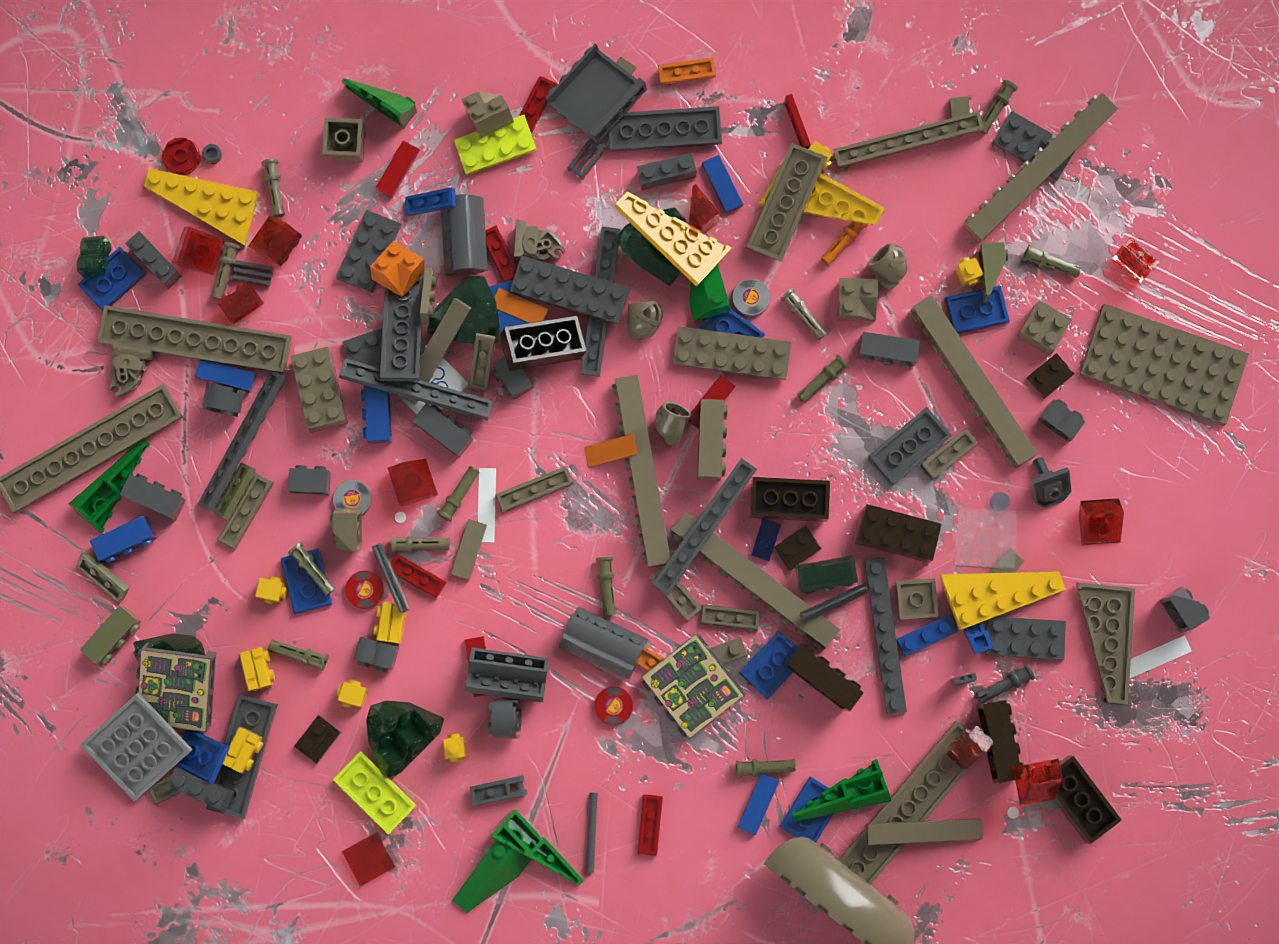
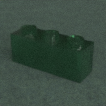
[795,555,858,594]

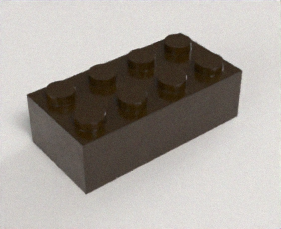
[500,316,586,371]
[750,477,830,522]
[855,504,942,563]
[782,644,864,712]
[976,700,1025,783]
[1038,756,1122,844]

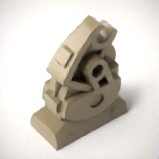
[514,220,565,261]
[108,344,155,397]

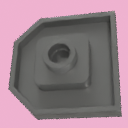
[1031,457,1072,508]

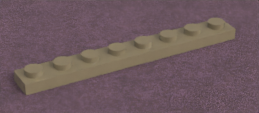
[833,111,984,169]

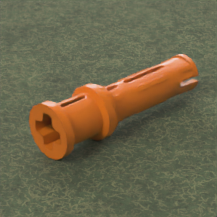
[820,222,868,266]

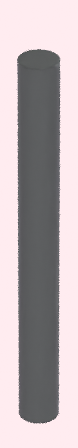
[586,793,598,873]

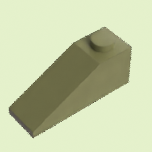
[979,242,1008,303]

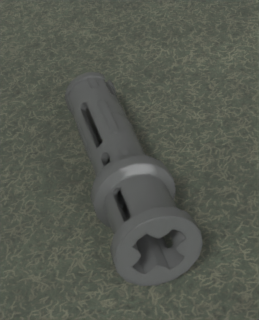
[976,663,1035,704]

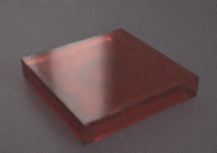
[342,832,396,886]

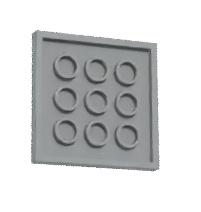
[80,692,192,802]

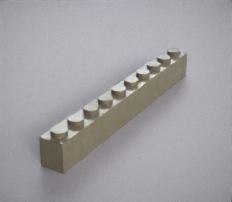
[964,93,1118,243]
[910,295,1038,468]
[612,375,670,568]
[671,512,840,649]

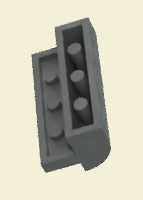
[441,194,488,276]
[559,607,648,679]
[465,647,549,703]

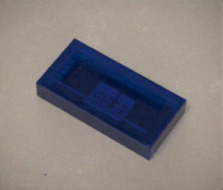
[751,519,781,561]

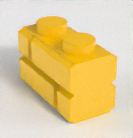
[374,601,406,644]
[239,647,275,692]
[223,727,263,773]

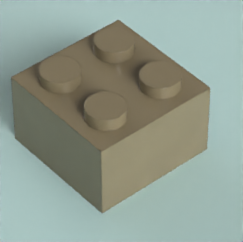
[1017,300,1072,356]

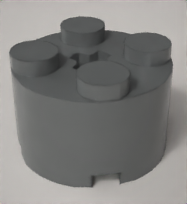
[202,383,245,417]
[488,699,522,739]

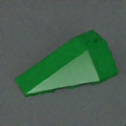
[342,78,417,128]
[689,263,731,322]
[452,840,531,913]

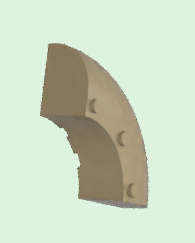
[764,837,914,944]

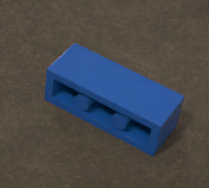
[361,385,392,444]
[89,515,156,564]

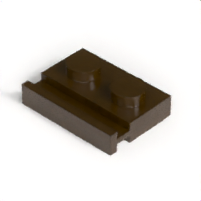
[1027,353,1075,399]
[774,526,822,571]
[294,715,341,764]

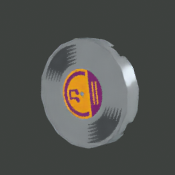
[732,279,770,317]
[333,480,372,516]

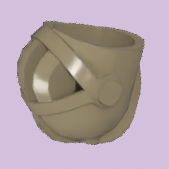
[867,244,908,289]
[627,301,663,340]
[655,401,692,446]

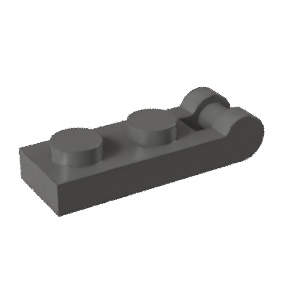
[469,775,527,806]

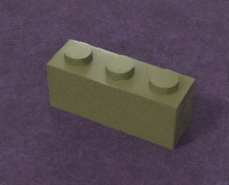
[80,605,141,666]

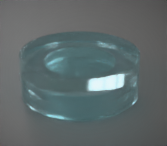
[990,492,1010,512]

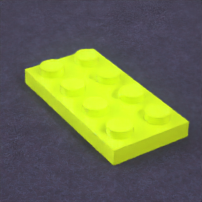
[454,115,537,176]
[333,751,417,835]

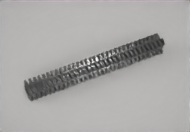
[372,543,410,613]
[800,583,868,623]

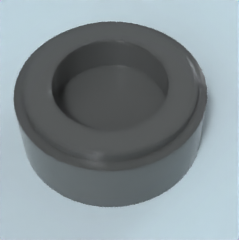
[202,144,222,164]

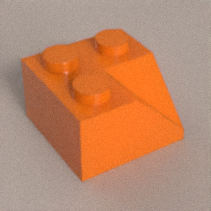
[370,241,425,297]

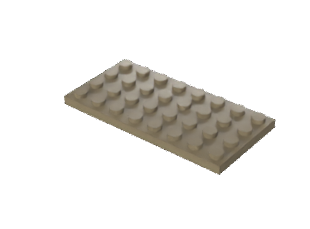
[1080,304,1249,425]

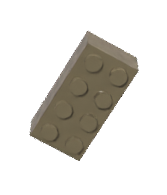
[290,347,348,433]
[697,399,728,481]

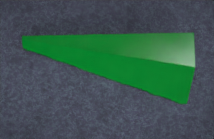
[68,439,150,533]
[792,759,892,822]
[490,809,584,885]

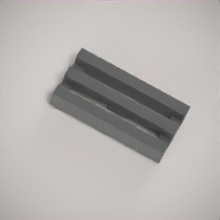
[567,139,605,180]
[232,260,274,286]
[950,673,977,686]

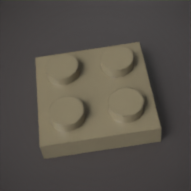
[896,578,939,620]

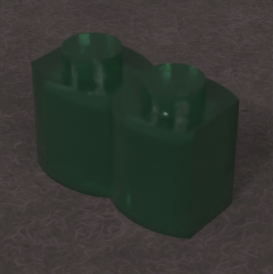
[77,236,112,277]

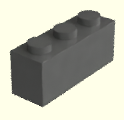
[637,153,697,190]
[125,231,182,289]
[858,332,920,368]
[412,403,473,458]
[120,473,186,520]
[167,768,235,810]

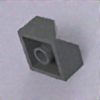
[1159,587,1210,633]

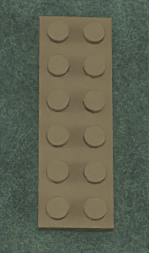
[747,143,827,262]
[673,326,791,380]

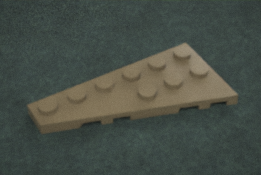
[1076,582,1135,705]

